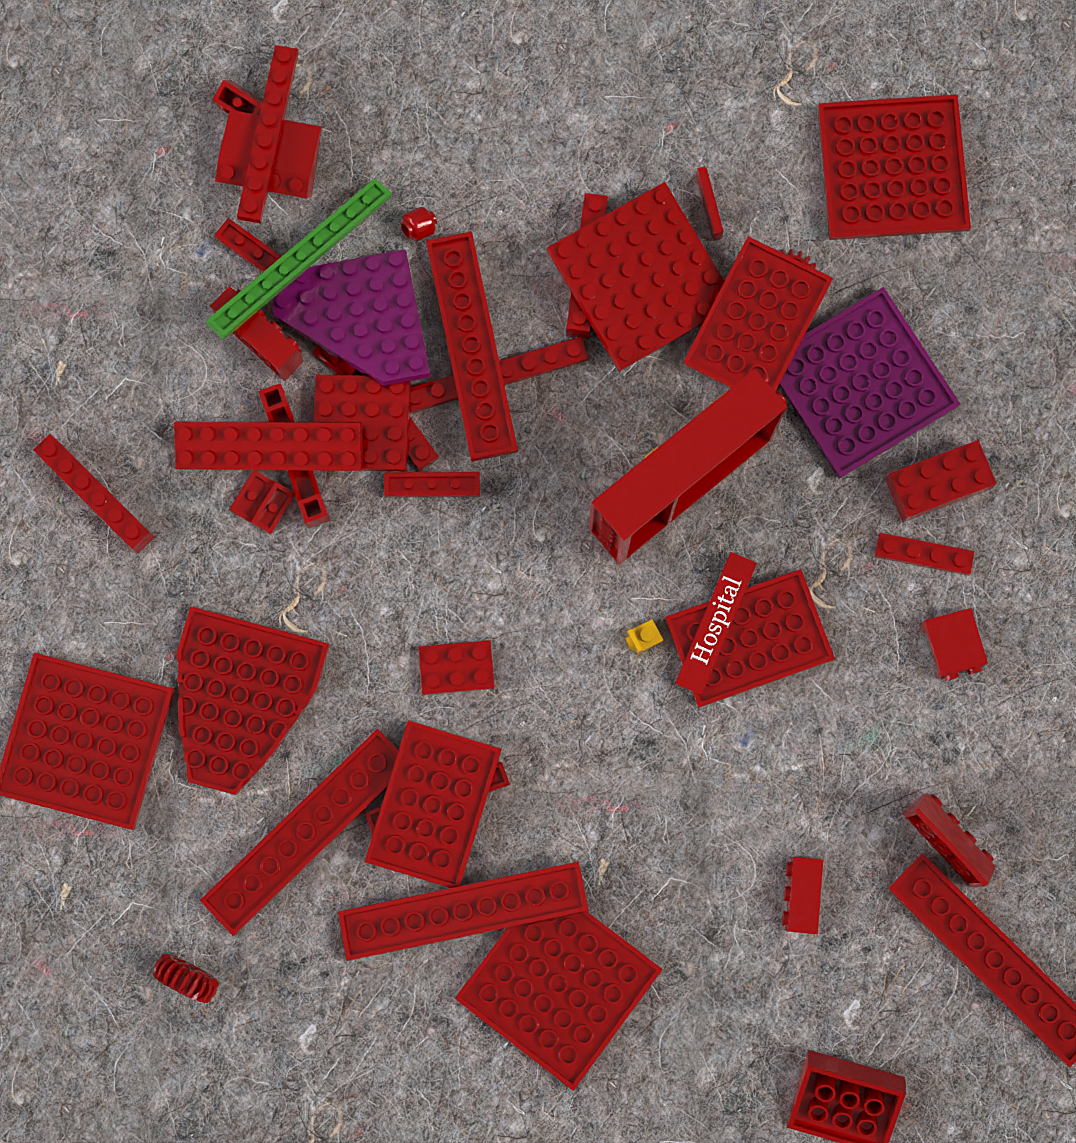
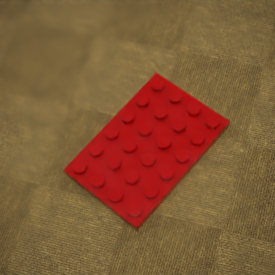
[683,236,833,392]
[665,569,835,708]
[364,720,502,888]

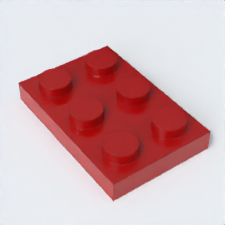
[418,640,495,695]

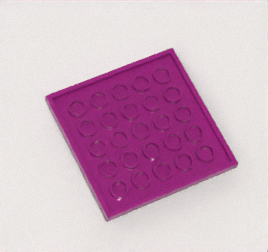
[779,287,961,479]

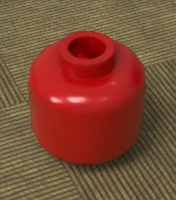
[401,207,437,241]

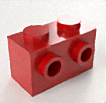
[212,80,263,115]

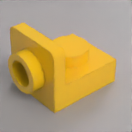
[625,619,663,655]

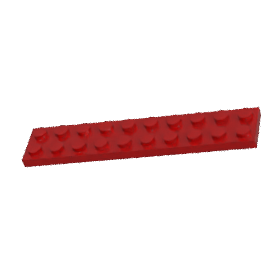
[426,231,518,462]
[199,728,399,936]
[887,853,1076,1068]
[338,861,589,961]

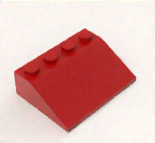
[215,109,322,199]
[902,793,996,887]
[787,1049,906,1143]

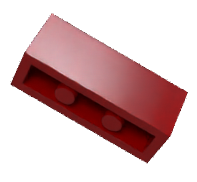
[782,857,823,935]

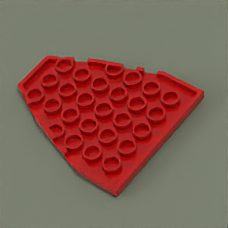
[177,606,330,795]

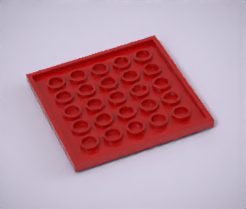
[818,94,971,240]
[546,182,725,372]
[0,653,175,830]
[455,912,663,1091]

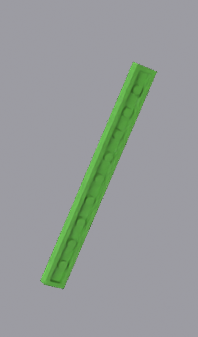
[206,178,392,340]

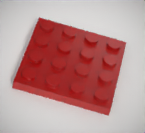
[313,375,411,471]

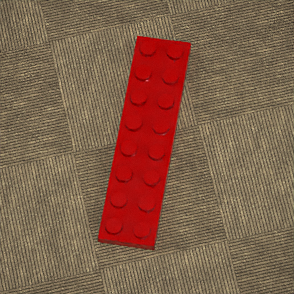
[174,421,363,471]

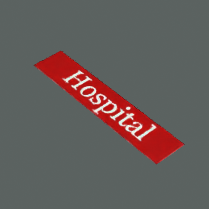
[675,552,757,695]

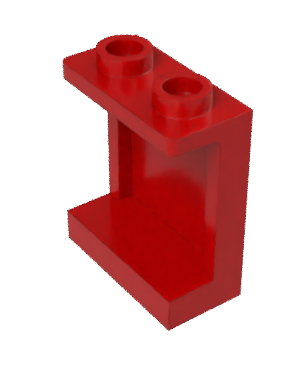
[920,608,988,681]

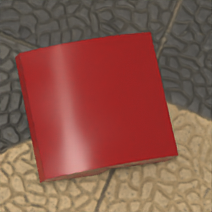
[229,470,295,534]

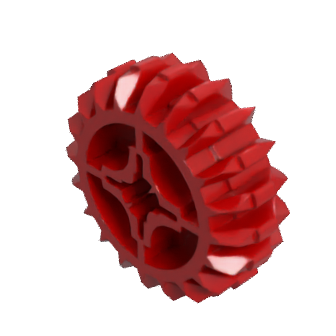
[152,954,219,1003]

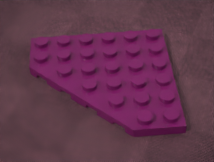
[272,249,431,386]

